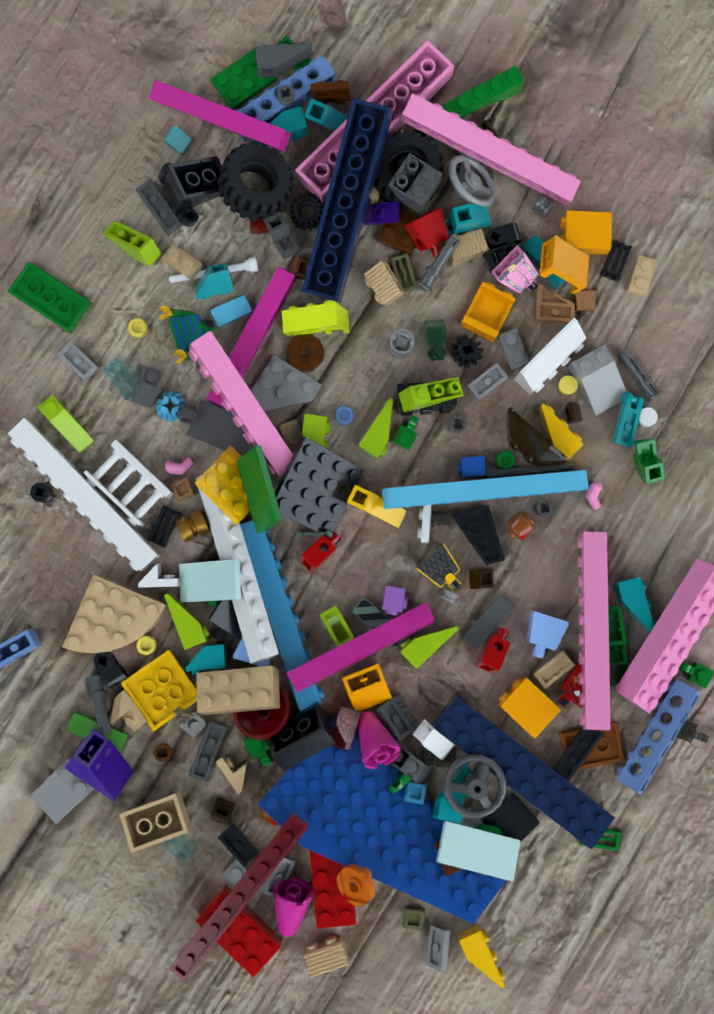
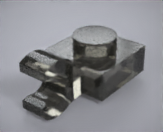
[174,706,208,738]
[676,721,710,743]
[421,747,456,767]

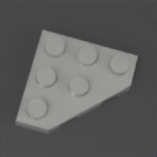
[251,355,322,412]

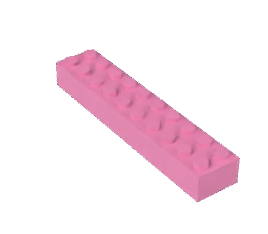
[295,40,454,204]

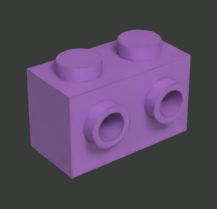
[381,586,408,615]

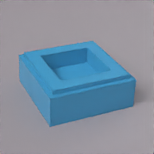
[403,781,427,805]

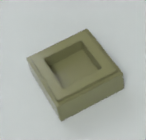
[403,906,425,931]

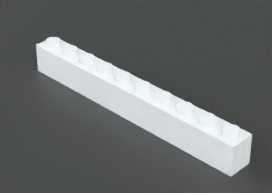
[8,418,161,571]
[196,476,279,664]

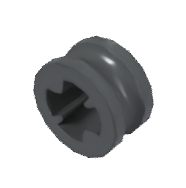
[277,85,295,105]
[449,416,467,434]
[534,499,553,517]

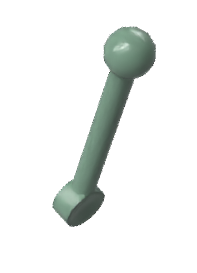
[296,529,333,538]

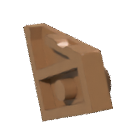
[535,284,575,324]

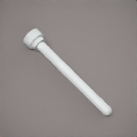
[168,256,258,283]

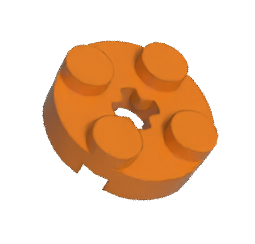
[337,864,375,906]

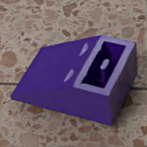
[65,729,134,802]

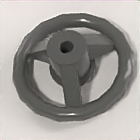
[444,754,506,818]

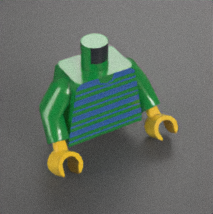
[158,305,216,364]

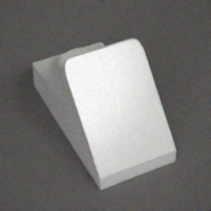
[138,564,180,588]
[412,719,455,760]

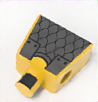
[415,544,462,591]

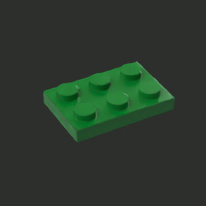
[210,48,277,110]

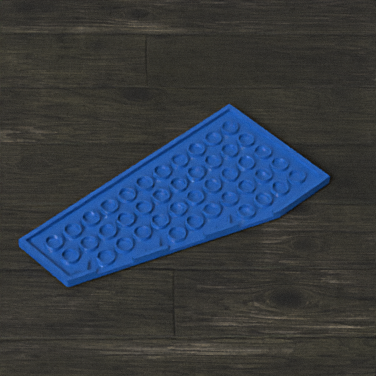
[257,714,507,924]

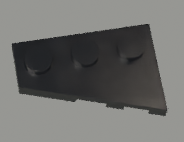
[452,505,505,565]

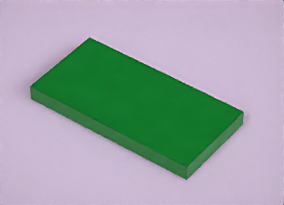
[7,261,92,334]
[237,446,282,534]

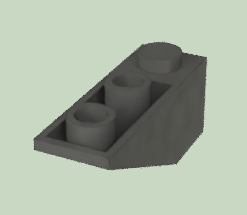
[255,42,312,78]
[391,742,433,784]

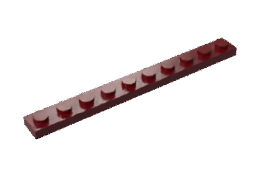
[169,812,309,982]

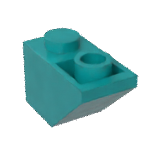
[304,99,347,131]
[450,204,491,234]
[195,262,234,299]
[186,644,228,675]

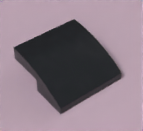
[483,793,540,842]

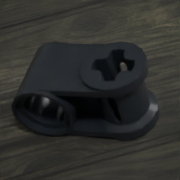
[486,222,522,250]
[482,242,519,273]
[94,651,128,689]

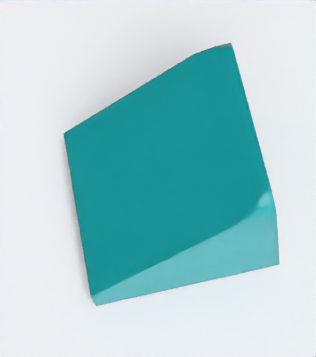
[165,125,192,155]

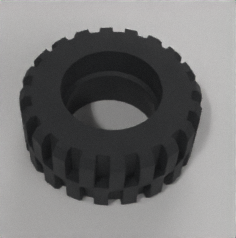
[374,131,444,210]
[217,142,294,221]

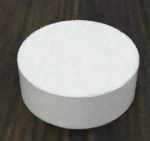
[638,407,658,427]

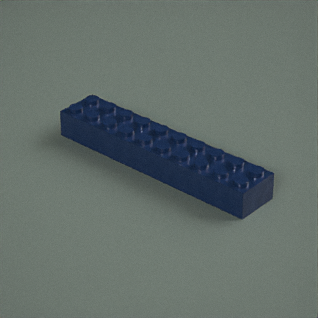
[301,98,393,303]
[432,694,615,850]

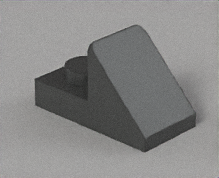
[131,365,161,407]

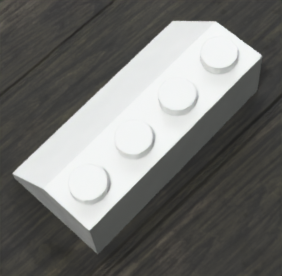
[514,318,586,395]

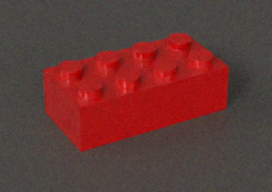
[309,850,357,929]
[195,885,283,978]

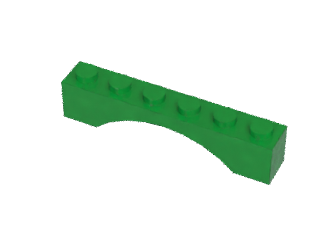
[418,65,525,140]

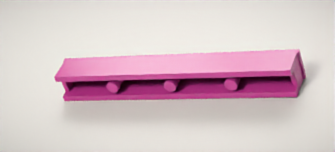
[148,80,291,152]
[206,266,296,409]
[286,602,435,693]

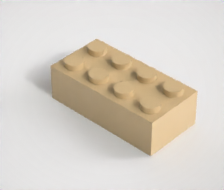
[197,666,280,715]

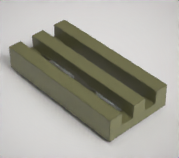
[390,253,418,293]

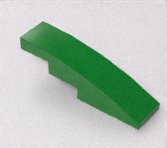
[608,605,628,687]

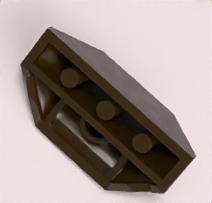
[506,407,568,466]

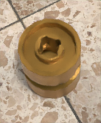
[176,509,211,542]

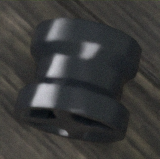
[30,483,54,503]

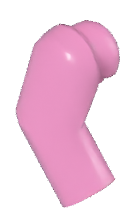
[165,457,194,475]
[586,482,602,511]

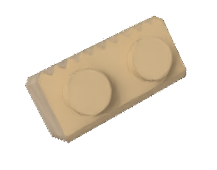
[446,228,489,266]
[363,260,405,306]
[304,935,349,977]

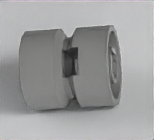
[389,329,415,359]

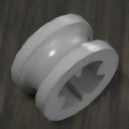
[440,589,459,605]

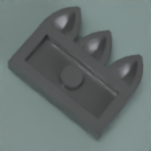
[376,696,418,742]

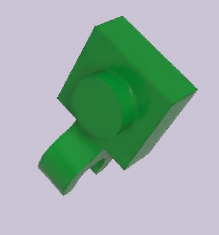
[393,415,419,451]
[679,662,714,689]
[243,738,273,768]

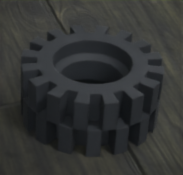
[290,193,323,231]

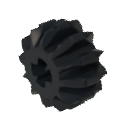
[451,335,484,368]

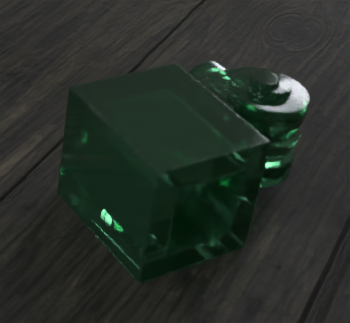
[424,319,447,361]

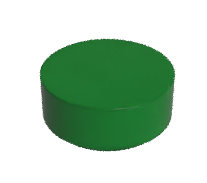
[495,451,515,469]

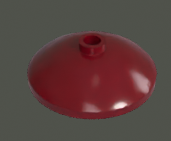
[233,686,291,740]

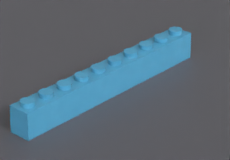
[240,520,325,711]

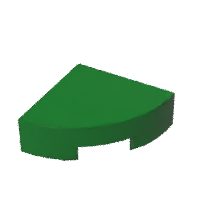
[389,774,411,794]
[474,824,502,835]

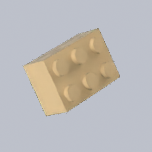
[119,791,192,853]

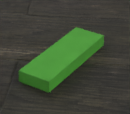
[67,712,129,753]

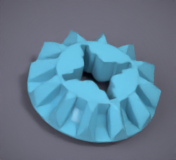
[155,391,186,421]

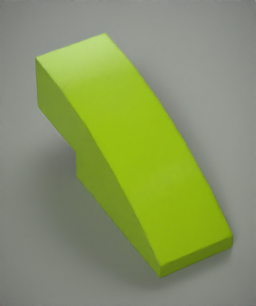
[319,605,366,667]

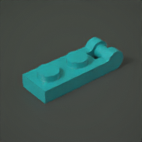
[612,391,644,448]

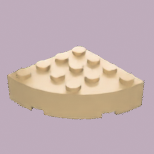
[62,575,168,653]

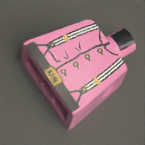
[492,245,539,293]

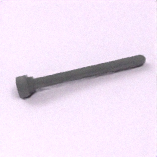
[484,462,575,479]

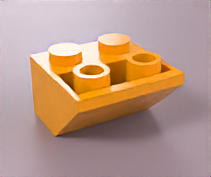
[342,662,392,713]

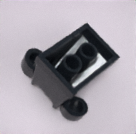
[158,156,222,227]

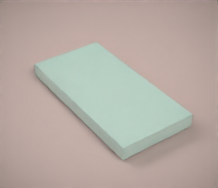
[179,559,241,603]
[436,821,521,881]

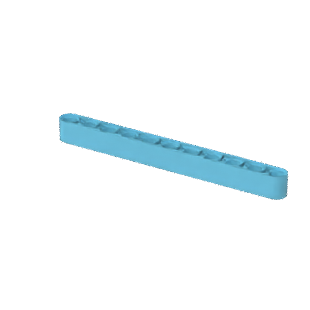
[382,470,589,509]

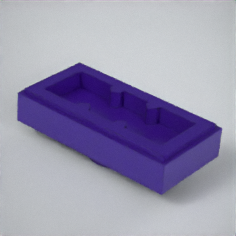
[363,201,400,226]

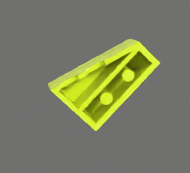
[282,300,350,337]

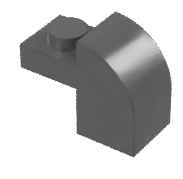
[263,211,300,260]

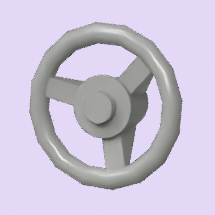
[448,155,496,207]

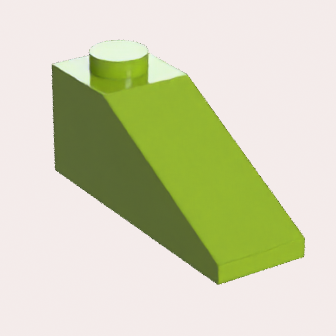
[103,220,161,267]
[38,395,95,453]
[358,398,393,460]
[164,594,210,650]
[399,626,459,669]

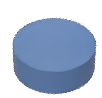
[335,406,354,426]

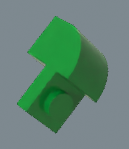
[633,437,665,484]

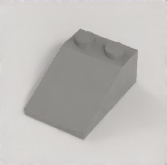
[567,345,626,416]
[30,757,94,824]

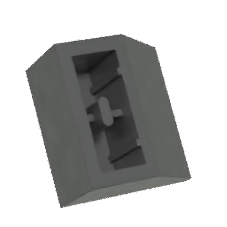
[388,153,442,214]

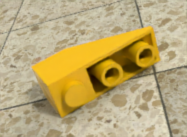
[538,403,584,462]
[347,485,407,528]
[457,924,506,989]

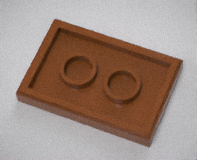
[559,721,625,770]

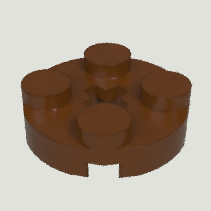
[287,334,325,373]

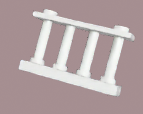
[84,440,174,527]

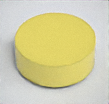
[128,318,148,338]
[558,375,578,395]
[136,635,157,655]

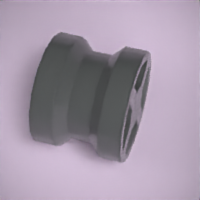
[532,194,555,219]

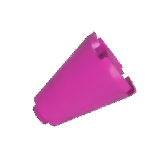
[357,711,401,769]
[273,877,313,937]

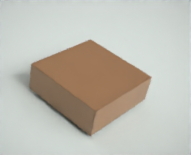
[575,291,596,311]
[170,477,195,502]

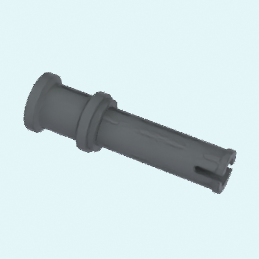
[417,235,460,292]
[617,348,663,402]
[85,674,112,735]

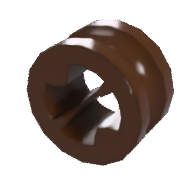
[153,743,173,762]

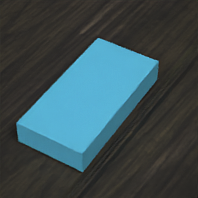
[210,295,253,328]

